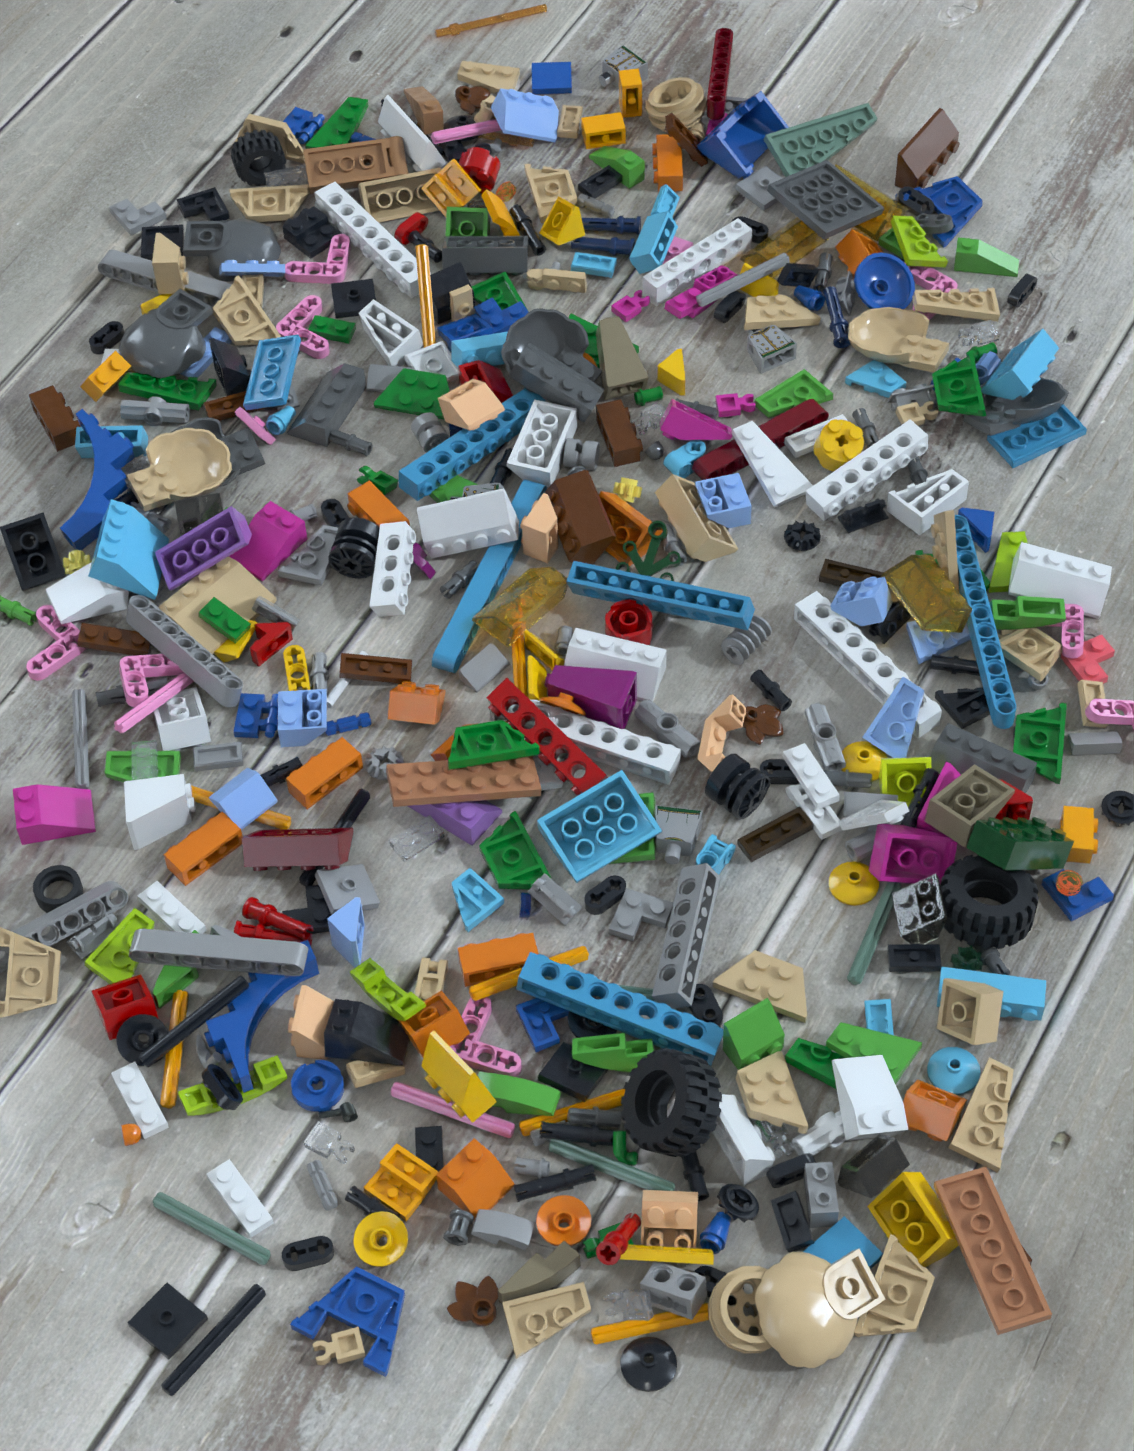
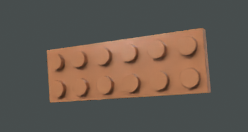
[386,756,541,807]
[934,1166,1052,1335]

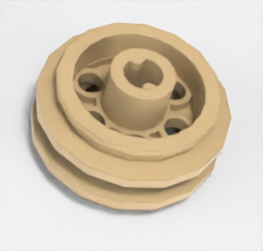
[645,77,707,132]
[708,1266,772,1354]

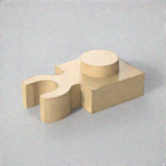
[895,401,938,426]
[313,1327,366,1365]

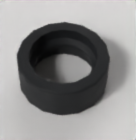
[33,865,83,913]

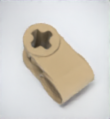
[474,95,496,123]

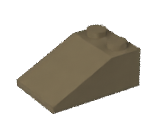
[925,764,1015,848]

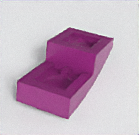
[412,542,436,579]

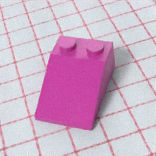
[660,399,732,440]
[229,501,307,581]
[13,784,96,845]
[869,824,958,885]

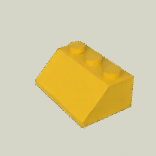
[421,1030,497,1123]
[867,1172,959,1267]

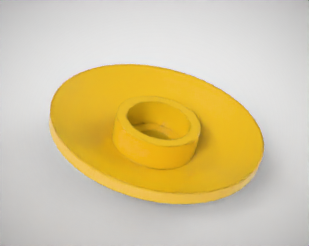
[841,741,888,782]
[828,862,879,906]
[353,1211,408,1267]

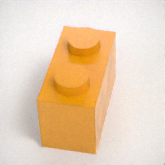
[619,68,642,118]
[581,112,626,149]
[80,350,131,402]
[1060,806,1098,864]

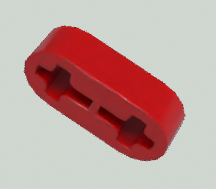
[394,212,428,245]

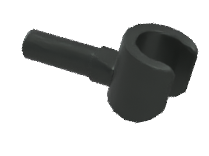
[319,1102,358,1122]

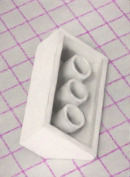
[378,95,446,172]
[507,399,577,489]
[417,488,519,559]
[1008,542,1112,619]
[564,628,667,702]

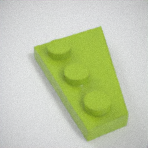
[891,216,948,268]
[989,531,1028,593]
[85,908,155,984]

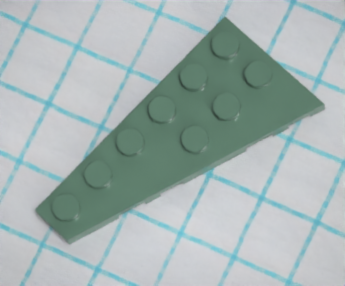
[763,103,878,177]

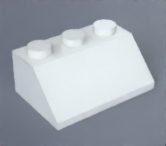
[712,1094,775,1186]

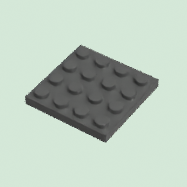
[767,160,884,240]

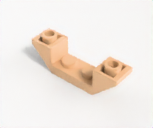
[697,694,746,773]

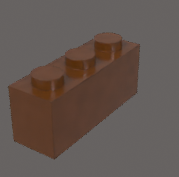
[29,385,81,452]
[596,399,643,467]

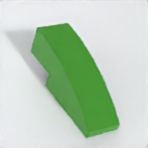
[990,596,1066,630]
[153,930,199,1009]
[572,1033,654,1072]
[478,1072,561,1116]

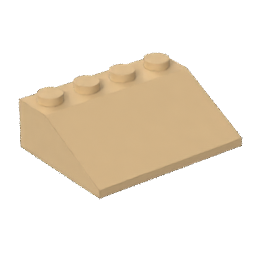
[158,556,277,655]

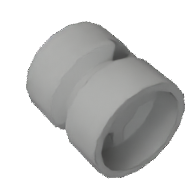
[411,412,450,453]
[564,438,600,471]

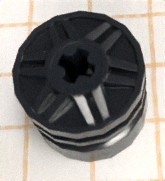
[328,517,380,579]
[705,754,770,820]

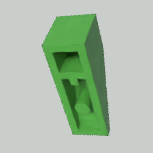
[589,146,645,189]
[954,237,1019,277]

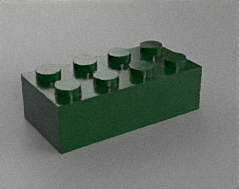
[966,817,1074,870]

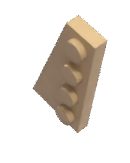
[912,288,1000,322]
[948,1057,1014,1173]

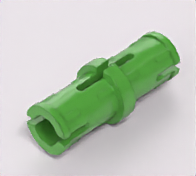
[0,595,37,626]

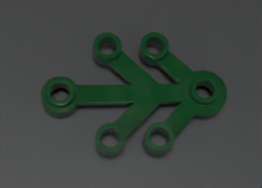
[616,521,681,581]

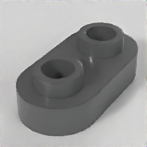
[915,213,954,234]

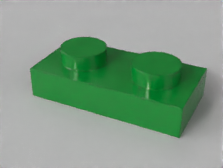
[308,315,356,344]
[199,597,251,644]

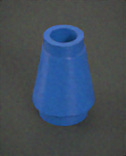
[794,285,825,311]
[700,1212,732,1254]

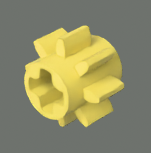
[613,477,642,503]
[63,550,92,574]

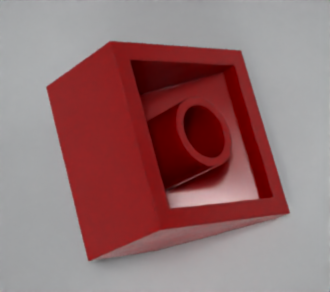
[91,974,158,1041]

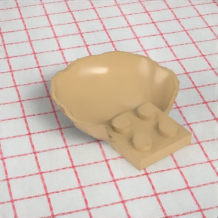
[848,307,949,373]
[127,428,232,512]
[755,1248,886,1368]

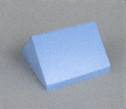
[209,768,278,830]
[327,897,365,968]

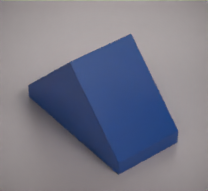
[958,507,995,553]

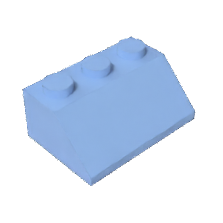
[491,88,559,142]

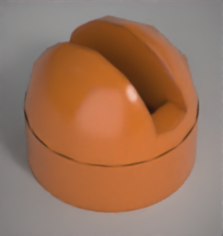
[121,1124,142,1146]

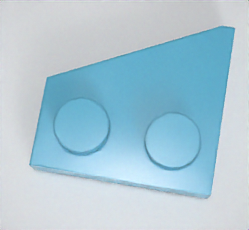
[845,360,907,398]
[451,868,504,932]

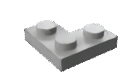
[109,199,167,236]
[609,888,673,941]

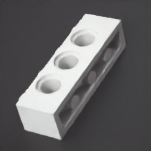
[369,521,416,617]

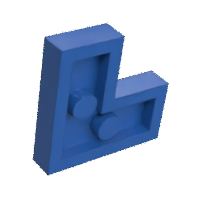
[474,297,528,334]
[1041,869,1114,922]
[516,998,569,1052]

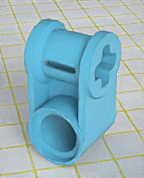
[663,440,706,479]
[696,834,736,875]

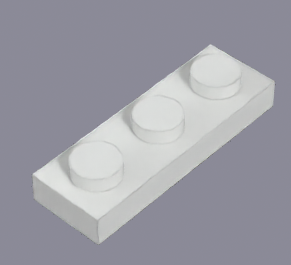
[784,414,848,458]
[783,743,840,810]
[138,881,207,934]
[111,1062,169,1139]
[207,1159,274,1238]

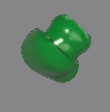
[613,1131,638,1166]

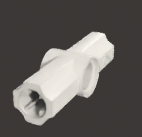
[792,1111,846,1156]

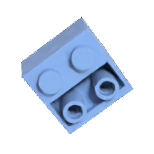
[695,473,752,528]
[830,577,893,626]
[278,689,327,747]

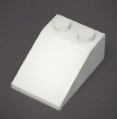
[46,562,129,624]
[153,687,211,751]
[832,1055,908,1141]

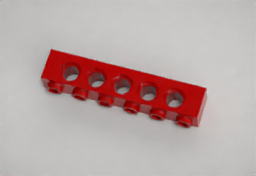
[486,678,608,796]

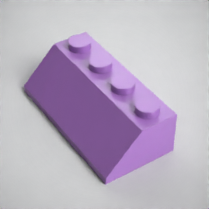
[155,506,252,590]
[408,800,502,846]

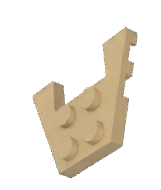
[0,927,61,1018]

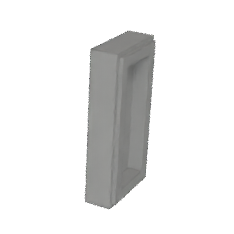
[193,742,244,772]

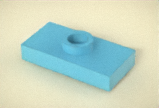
[650,184,680,217]
[571,252,617,278]
[864,999,894,1035]

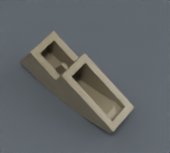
[498,1241,581,1304]

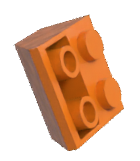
[387,681,446,725]

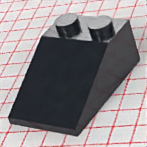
[0,512,66,591]
[324,999,410,1066]

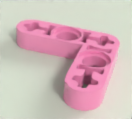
[284,234,351,284]
[905,263,958,320]
[276,295,330,359]
[1047,604,1084,658]
[26,605,86,681]
[119,654,183,707]
[1085,699,1134,730]
[450,997,522,1077]

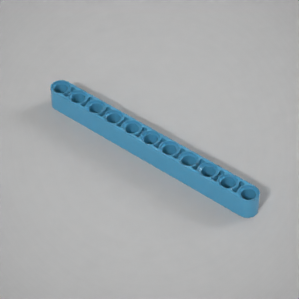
[432,479,547,673]
[955,515,1016,729]

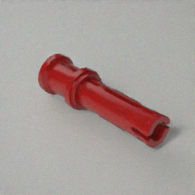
[242,897,313,941]
[234,920,312,946]
[596,1213,641,1265]

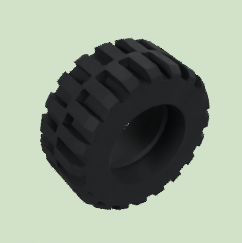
[936,855,1039,949]
[621,1048,722,1157]

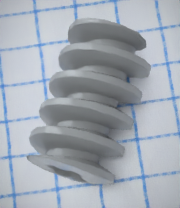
[721,614,772,665]

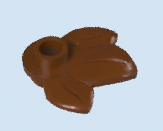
[455,86,491,115]
[743,704,784,745]
[447,1276,498,1326]

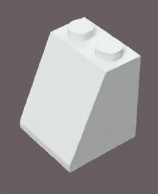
[124,774,196,850]

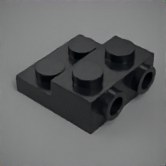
[282,206,342,259]

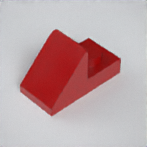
[250,622,293,667]

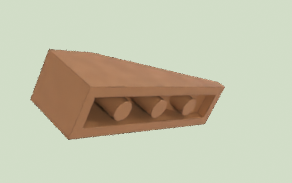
[404,86,443,135]

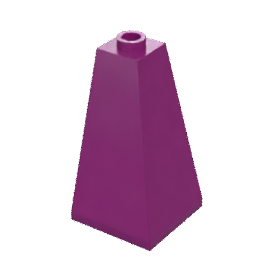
[545,665,637,729]

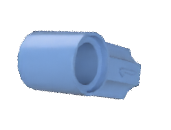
[976,351,1001,385]

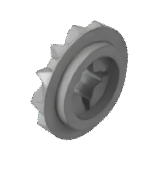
[364,745,404,780]

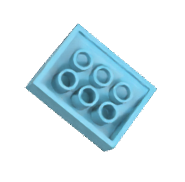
[88,499,169,600]
[537,770,662,883]

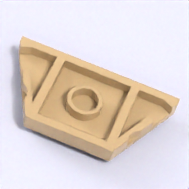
[234,114,305,163]
[524,164,577,223]
[230,184,309,222]
[212,275,281,345]
[744,294,821,330]
[931,510,959,595]
[998,628,1062,681]
[713,950,807,1023]
[736,1051,808,1134]
[854,1234,935,1337]

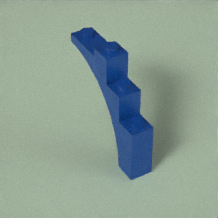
[60,409,135,550]
[204,940,319,1093]

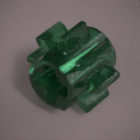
[950,946,983,971]

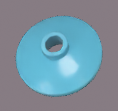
[927,1047,981,1095]

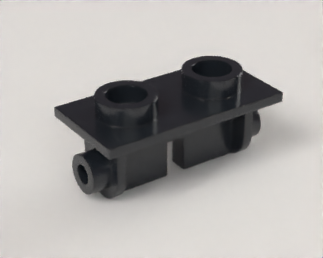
[838,498,889,533]
[869,597,912,644]

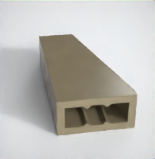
[596,316,649,400]

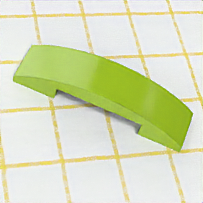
[350,958,426,1021]
[178,1055,288,1116]

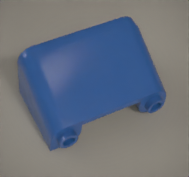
[697,91,789,179]

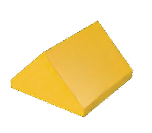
[539,196,585,245]

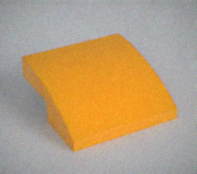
[421,159,481,217]
[481,190,520,236]
[363,1143,438,1222]

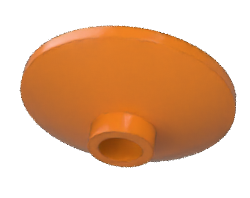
[540,692,586,716]
[536,1195,591,1246]

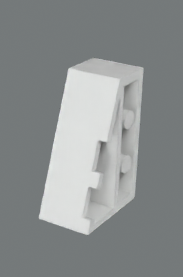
[359,299,424,367]
[886,469,969,535]

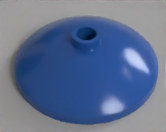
[854,253,915,310]

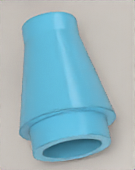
[266,405,296,435]

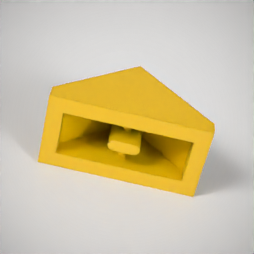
[657,348,685,396]

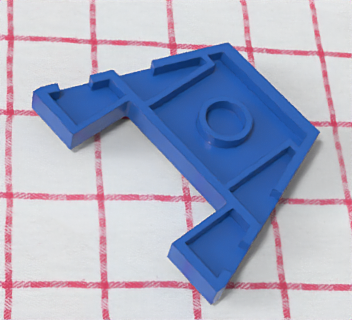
[895,176,983,248]
[290,1266,405,1377]

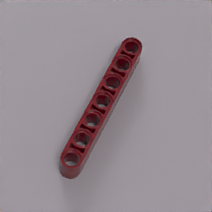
[707,28,733,120]
[692,399,829,480]

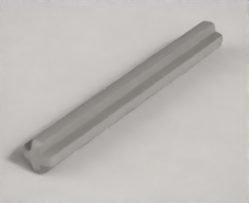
[696,253,790,307]
[72,689,89,789]

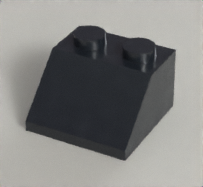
[430,262,475,324]
[209,338,251,396]

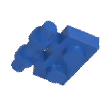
[283,107,325,144]
[233,693,278,738]

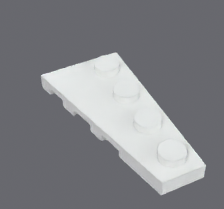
[731,421,813,508]

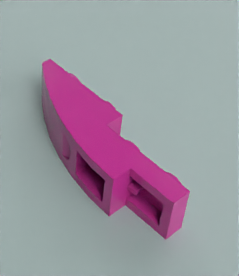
[664,265,737,319]

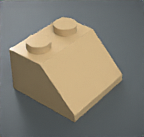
[152,233,189,294]
[937,978,1004,1045]

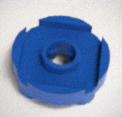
[291,1060,344,1112]

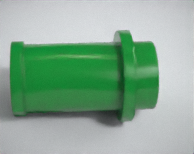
[969,342,997,363]
[634,386,663,406]

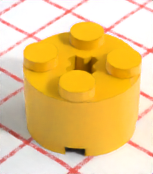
[814,419,864,471]

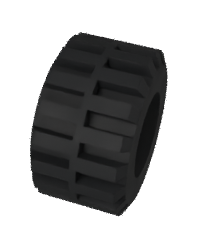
[231,130,286,186]

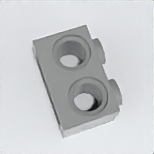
[803,1162,839,1228]
[640,1261,707,1320]

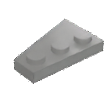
[278,525,338,586]

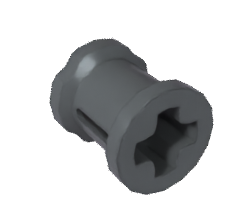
[443,1209,474,1246]

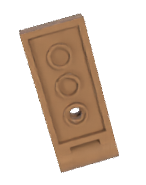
[303,136,409,194]

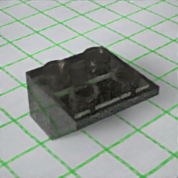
[174,493,223,536]
[892,874,947,944]
[838,1133,910,1198]

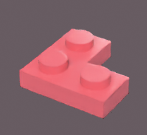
[1060,634,1115,684]

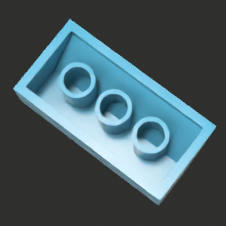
[981,328,1059,400]

